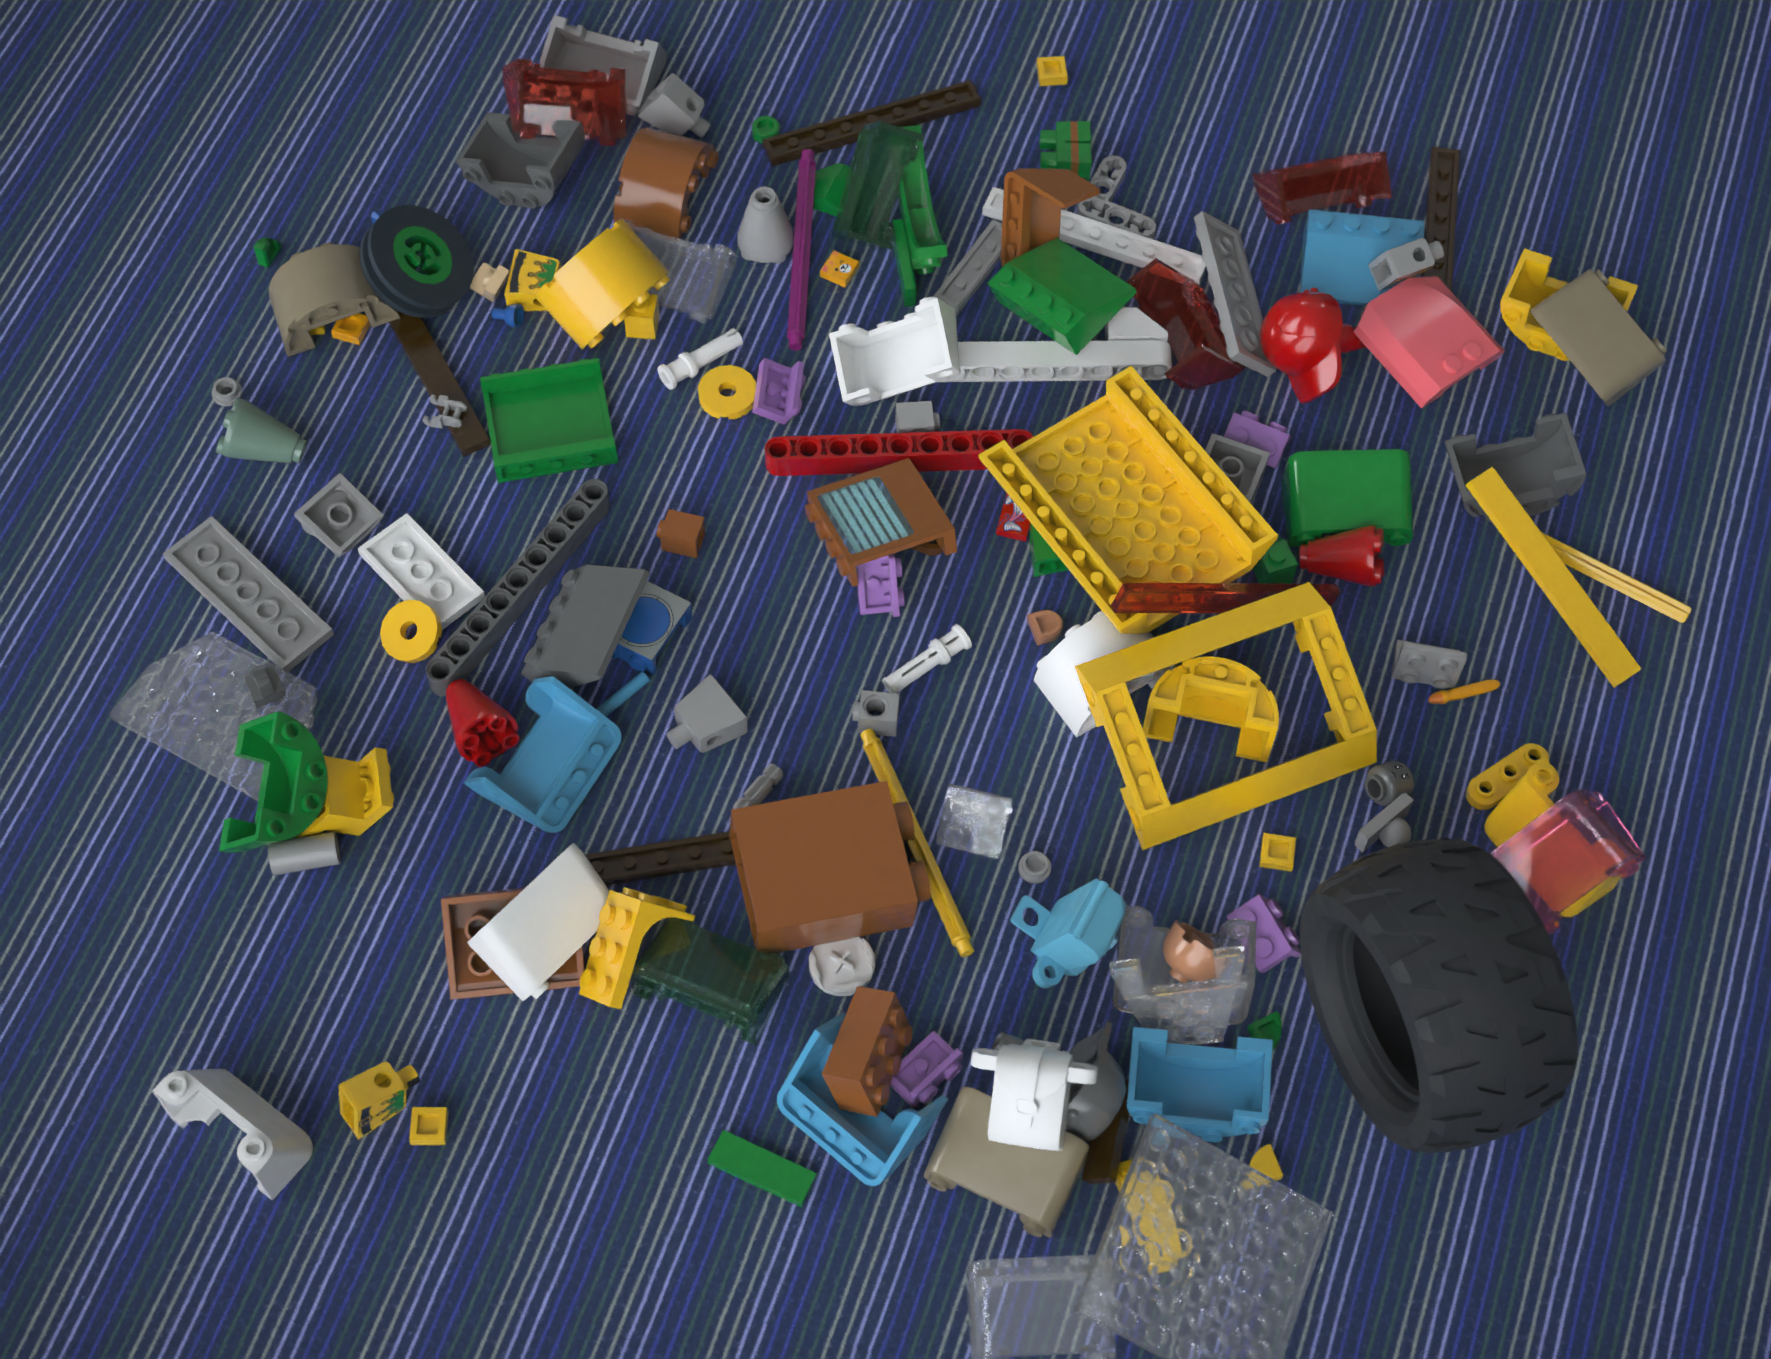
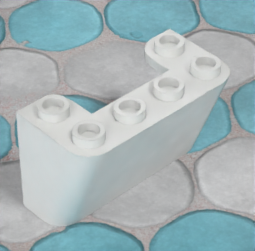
[829,297,960,406]

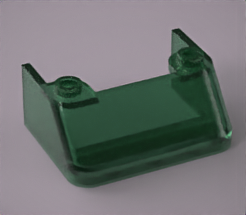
[832,121,924,250]

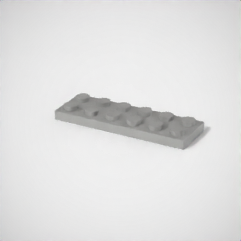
[1194,211,1276,377]
[163,516,334,674]

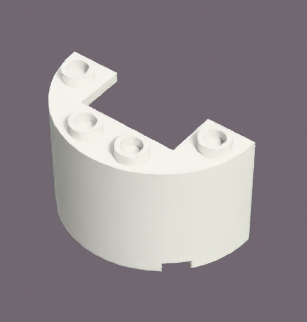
[1034,611,1177,738]

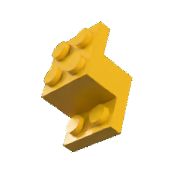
[296,747,394,838]

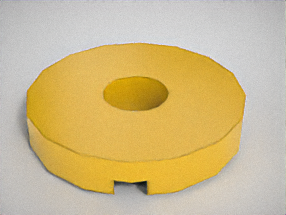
[698,365,756,420]
[380,600,442,663]

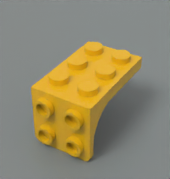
[578,887,696,1010]

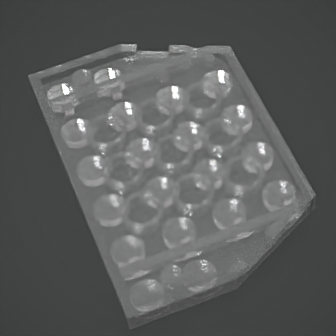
[109,632,318,801]

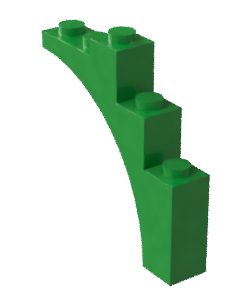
[889,125,948,274]

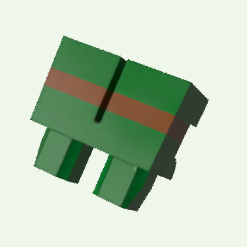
[1039,121,1091,182]

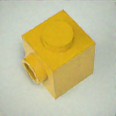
[624,294,660,340]

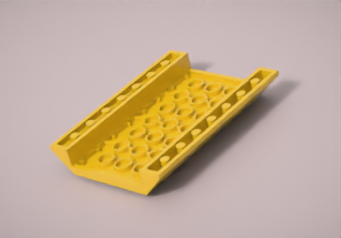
[979,366,1278,634]

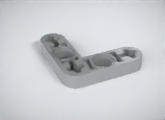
[1077,155,1156,240]

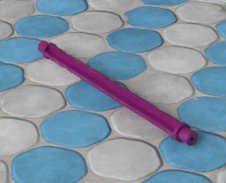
[787,149,816,351]

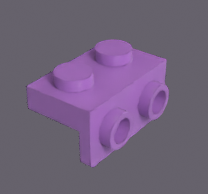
[752,358,805,425]
[1224,410,1291,469]
[854,552,904,617]
[1227,895,1301,973]
[890,1031,963,1109]

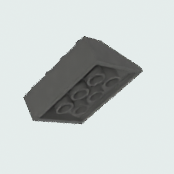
[521,565,650,689]

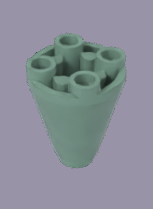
[216,398,307,464]

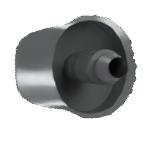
[992,1020,1126,1141]

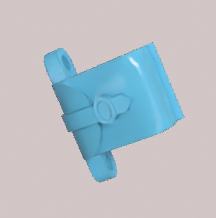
[1010,878,1127,988]

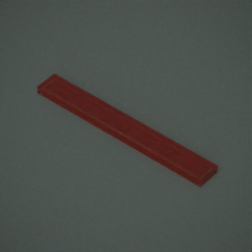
[1111,583,1340,613]

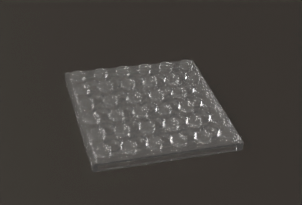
[1074,1114,1333,1359]

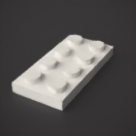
[358,513,485,630]

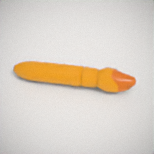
[1428,679,1501,704]

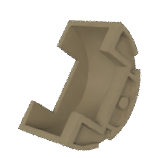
[269,243,400,357]

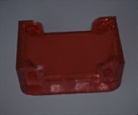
[502,58,626,146]

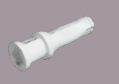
[657,328,743,390]
[882,624,972,693]

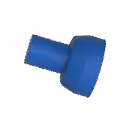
[492,304,524,328]

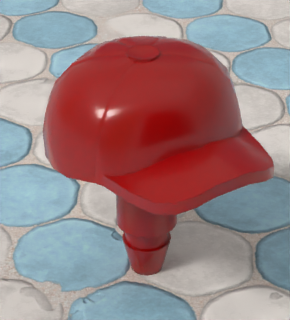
[1259,287,1367,404]

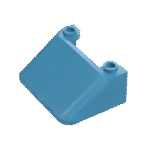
[464,676,621,833]

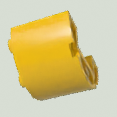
[535,218,670,350]
[1500,248,1638,361]
[1142,656,1279,763]

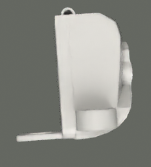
[971,1039,1098,1151]

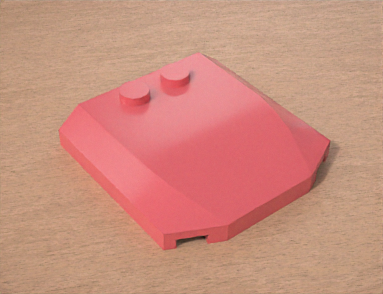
[1353,276,1505,409]

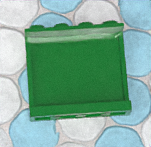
[480,358,618,483]

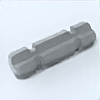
[733,764,783,809]

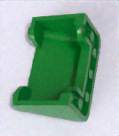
[1281,449,1413,547]

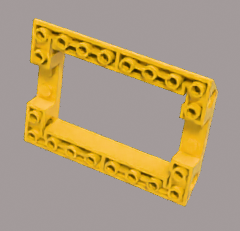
[1074,582,1377,850]

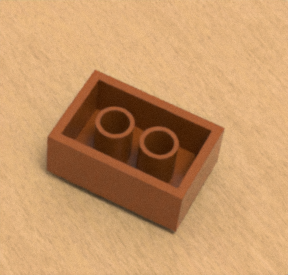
[822,986,913,1117]

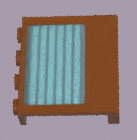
[805,458,957,587]

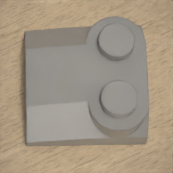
[294,473,384,557]

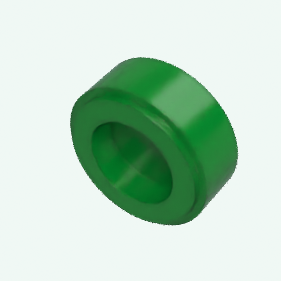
[752,116,780,144]

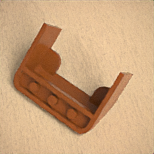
[1001,168,1100,266]

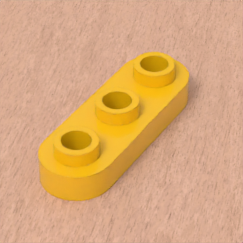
[1466,743,1549,810]

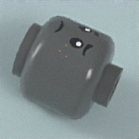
[1365,761,1414,806]

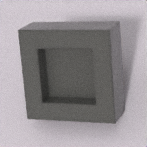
[243,665,287,708]

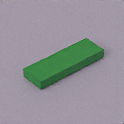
[892,219,917,307]
[707,1130,817,1207]

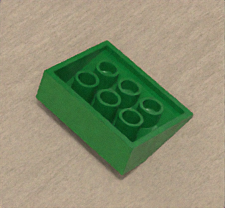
[987,238,1137,356]

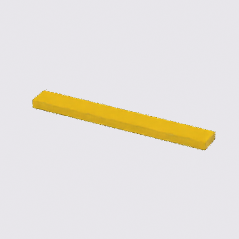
[1465,466,1641,688]

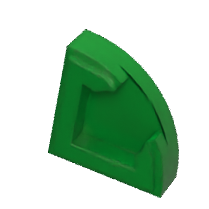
[253,237,282,268]
[1247,1011,1282,1052]

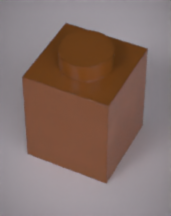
[656,509,706,558]

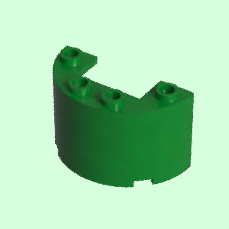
[219,711,328,853]

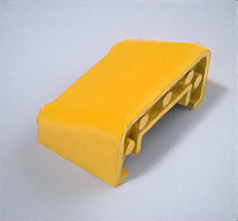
[1484,757,1634,917]

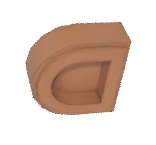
[1027,610,1063,646]

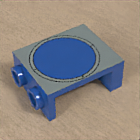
[611,581,692,675]

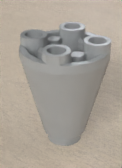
[737,187,794,263]

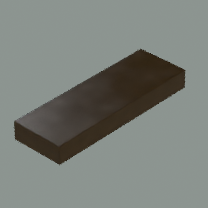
[1082,1080,1129,1184]

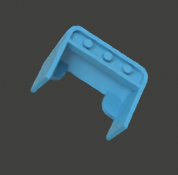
[777,1012,948,1186]

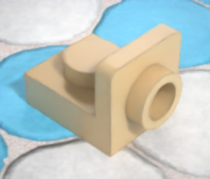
[470,263,509,303]

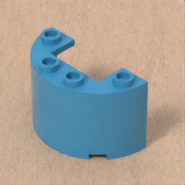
[1127,1027,1273,1142]

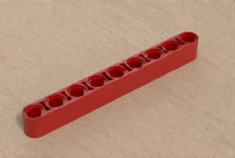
[764,429,1034,476]

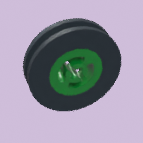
[360,205,474,318]

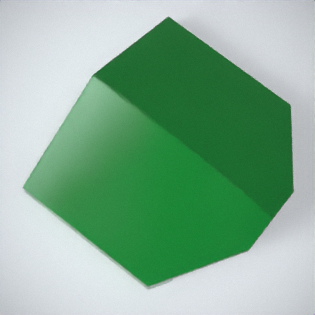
[813,163,865,222]

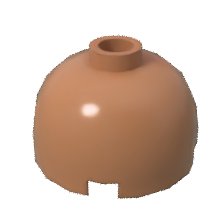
[1162,920,1232,984]

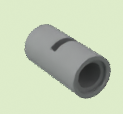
[268,832,341,875]

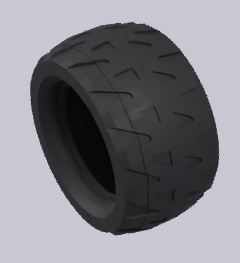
[1300,838,1578,1154]

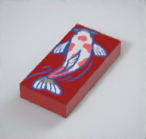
[996,494,1030,542]

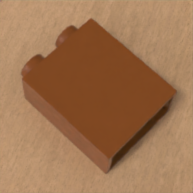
[729,781,930,957]

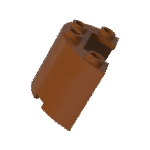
[614,127,719,243]

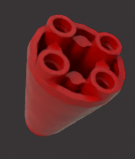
[1300,525,1384,586]
[446,679,520,767]

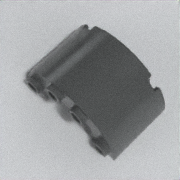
[456,112,585,209]
[1445,413,1587,521]

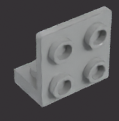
[1391,640,1467,689]

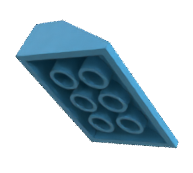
[1300,209,1424,307]

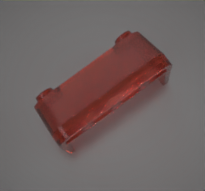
[1252,151,1392,224]
[1126,258,1244,390]

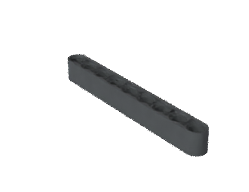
[426,479,610,696]

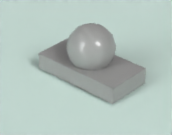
[1355,793,1414,853]

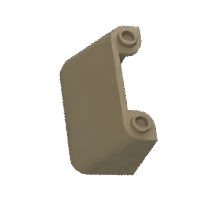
[1530,269,1667,407]
[924,1087,1089,1238]

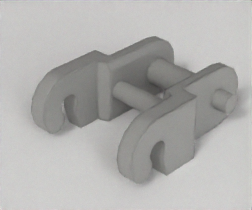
[423,395,467,428]

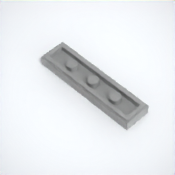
[933,219,1002,316]

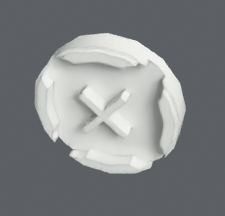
[809,937,875,996]

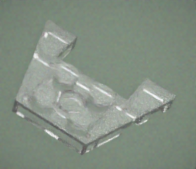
[1109,945,1245,1045]

